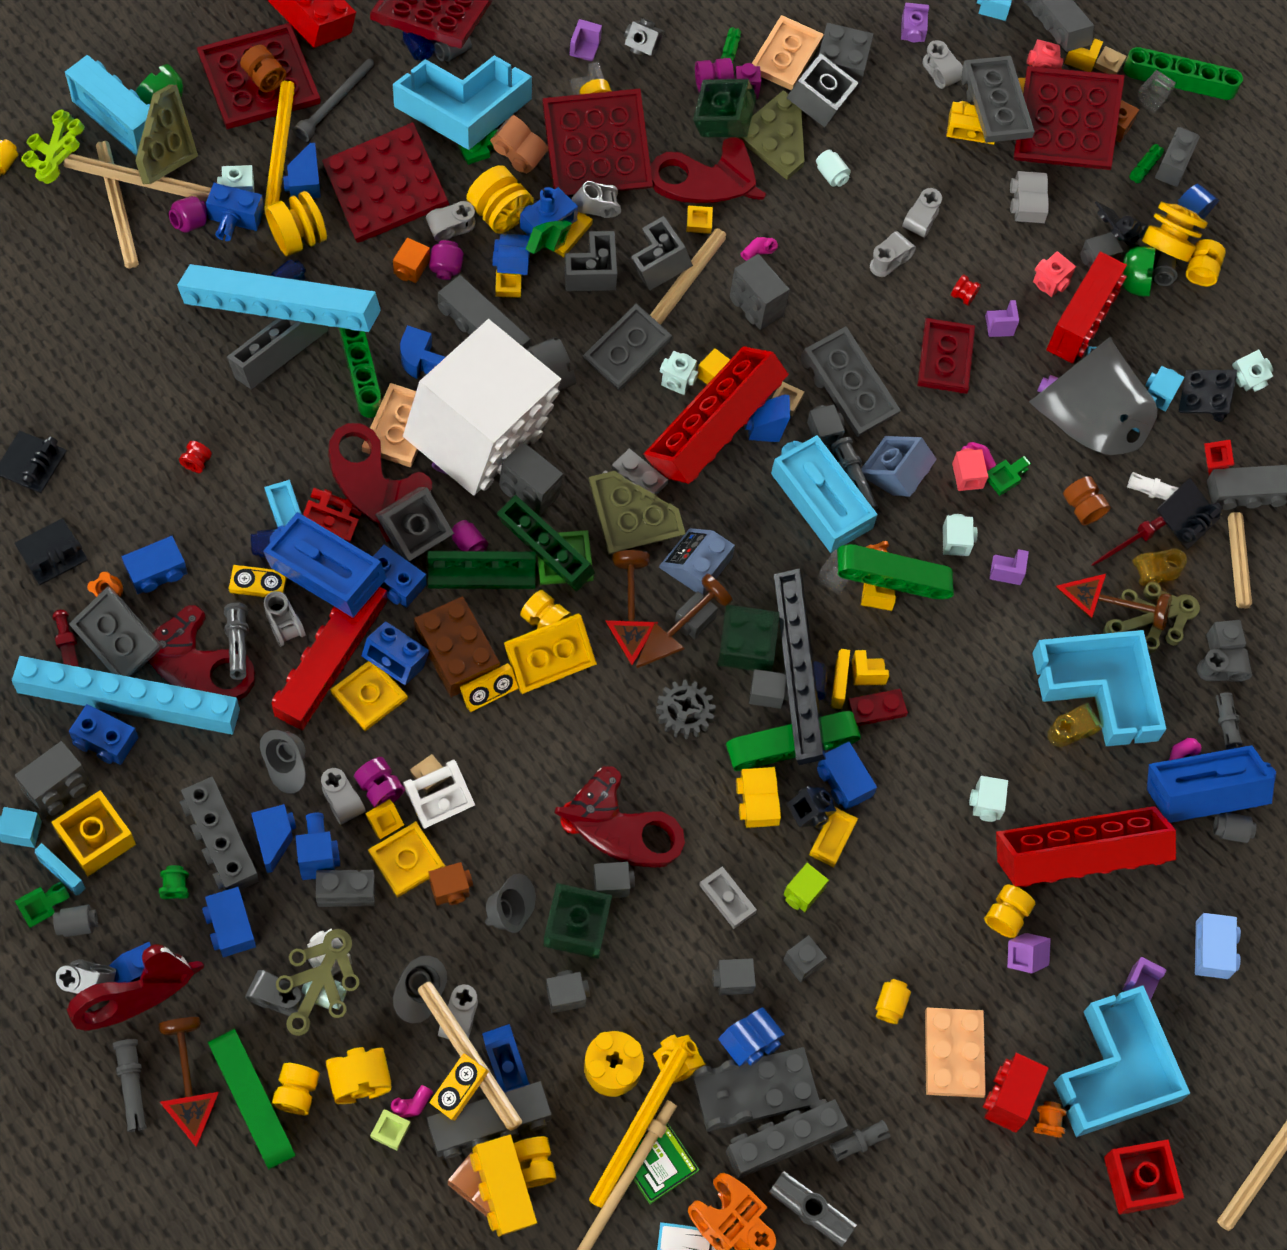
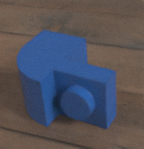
[1178,184,1220,219]
[400,325,446,379]

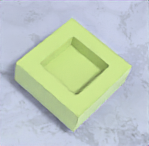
[370,1109,411,1151]

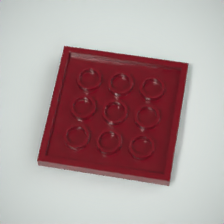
[370,0,493,48]
[197,23,321,130]
[1014,66,1125,170]
[542,88,653,197]
[322,122,449,243]

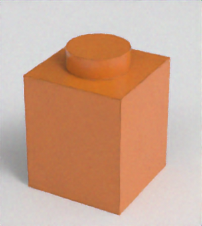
[393,238,430,283]

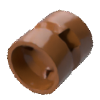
[240,45,286,92]
[1063,476,1111,525]

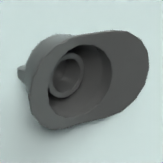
[260,730,306,794]
[485,873,536,933]
[393,955,447,1024]

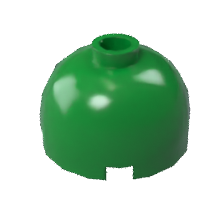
[135,64,183,105]
[1122,246,1156,297]

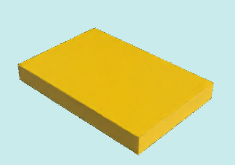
[504,613,596,694]

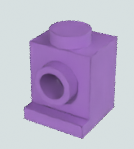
[901,3,929,42]

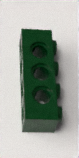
[497,495,595,592]

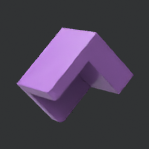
[570,19,602,61]
[985,300,1019,337]
[989,549,1029,585]
[1008,933,1050,973]
[1122,957,1166,1000]

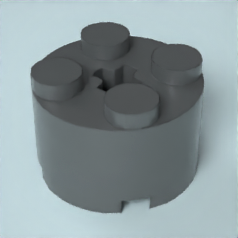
[526,336,577,391]

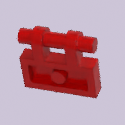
[303,487,361,543]

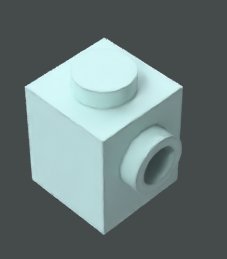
[217,165,254,192]
[943,514,978,556]
[969,776,1008,822]

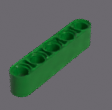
[1123,47,1243,100]
[339,328,381,418]
[837,544,954,599]
[726,711,861,771]
[208,1029,296,1170]

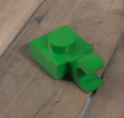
[458,129,499,165]
[987,456,1031,496]
[15,882,70,928]

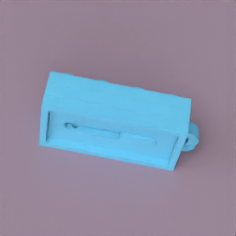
[65,55,150,156]
[771,435,878,553]

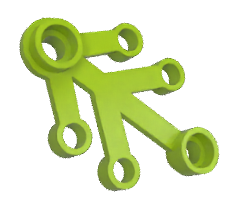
[21,110,85,184]

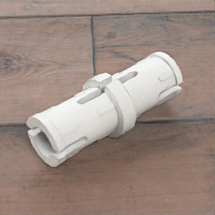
[1127,472,1178,500]

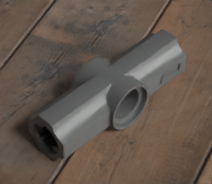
[769,1171,857,1247]

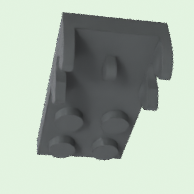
[961,56,1035,143]
[801,326,901,437]
[692,1047,819,1132]

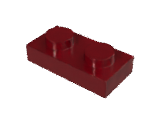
[847,689,908,726]

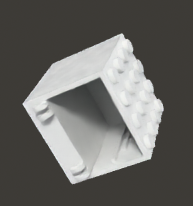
[403,319,561,496]

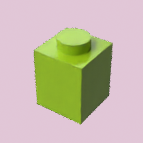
[783,863,829,912]

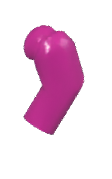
[740,237,778,261]
[391,1085,433,1118]

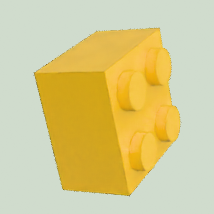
[52,790,136,877]

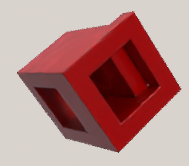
[1204,440,1234,476]

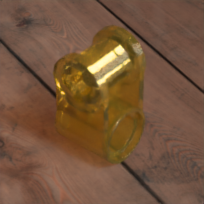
[1132,549,1187,587]
[1047,703,1103,747]

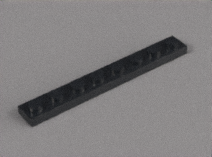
[774,568,826,765]

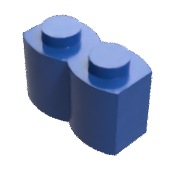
[493,233,531,275]
[718,1007,785,1067]

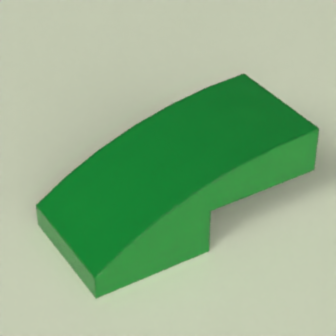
[526,221,572,254]

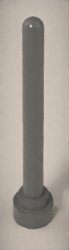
[293,58,374,142]

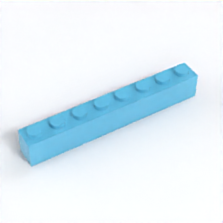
[177,264,381,332]
[12,656,240,735]

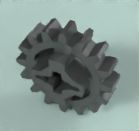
[656,680,716,739]

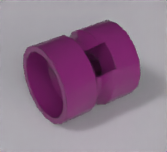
[695,58,734,93]
[354,757,405,808]

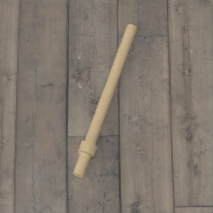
[577,1100,677,1250]

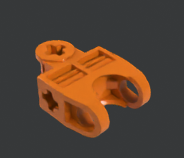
[688,1173,776,1250]

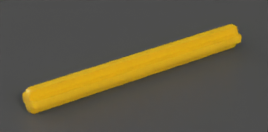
[264,80,295,215]
[589,1046,688,1207]

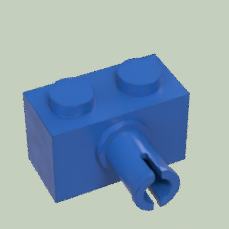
[206,183,264,241]
[520,187,578,235]
[296,813,340,880]

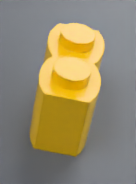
[736,767,781,828]

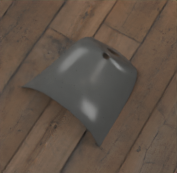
[1029,337,1157,455]

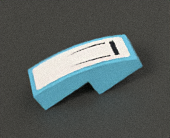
[657,1222,720,1250]

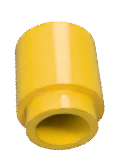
[0,139,18,176]
[875,979,911,1024]

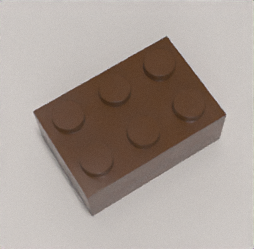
[414,596,500,697]

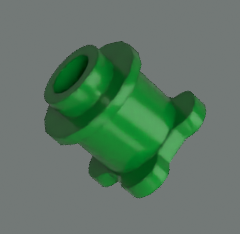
[159,865,189,899]

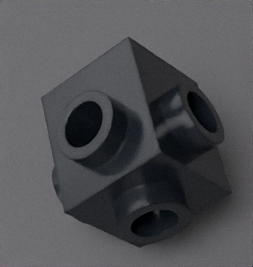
[786,786,836,828]

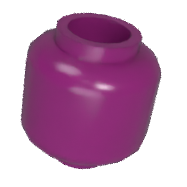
[169,196,208,233]
[429,240,464,280]

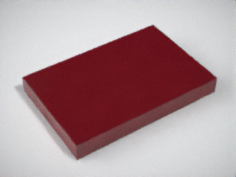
[917,318,975,394]

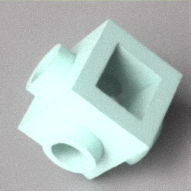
[1232,350,1273,392]
[660,351,699,395]

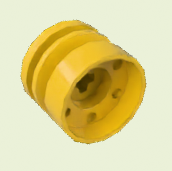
[467,165,534,233]
[265,191,327,257]
[1142,201,1208,262]

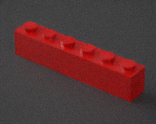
[271,587,388,731]

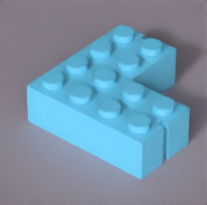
[393,55,532,150]
[1032,630,1166,746]
[1054,986,1190,1137]

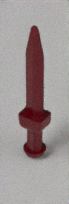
[1092,515,1167,566]
[52,609,79,667]

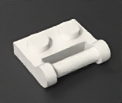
[403,759,475,828]

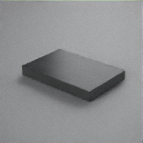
[583,303,673,391]
[69,586,164,677]

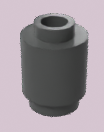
[1213,812,1256,843]
[53,904,98,937]

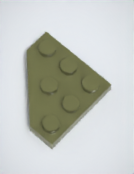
[135,85,198,184]
[734,90,804,180]
[588,471,685,555]

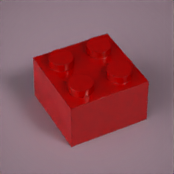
[983,1053,1048,1133]
[1104,1140,1184,1215]

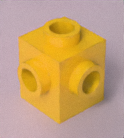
[653,1035,706,1083]

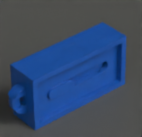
[263,512,387,618]
[1147,745,1276,823]

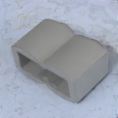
[1010,171,1049,223]

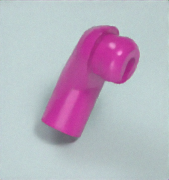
[961,442,996,471]
[1169,738,1202,760]

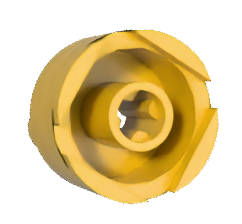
[584,1031,644,1097]
[326,1047,392,1104]

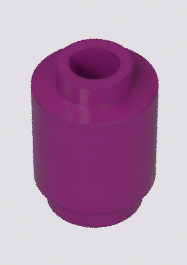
[452,520,488,551]

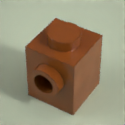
[1116,100,1139,142]
[428,862,473,905]

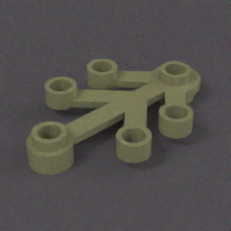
[1103,582,1200,653]
[276,929,360,1036]

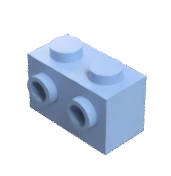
[1195,913,1241,979]

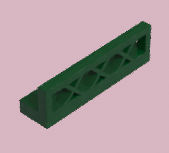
[428,551,536,589]

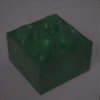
[693,79,756,137]
[717,605,780,672]
[543,883,612,959]

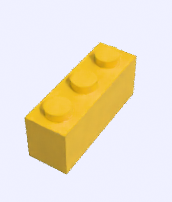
[470,1134,537,1237]

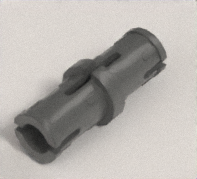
[1215,692,1243,748]
[830,1120,891,1162]

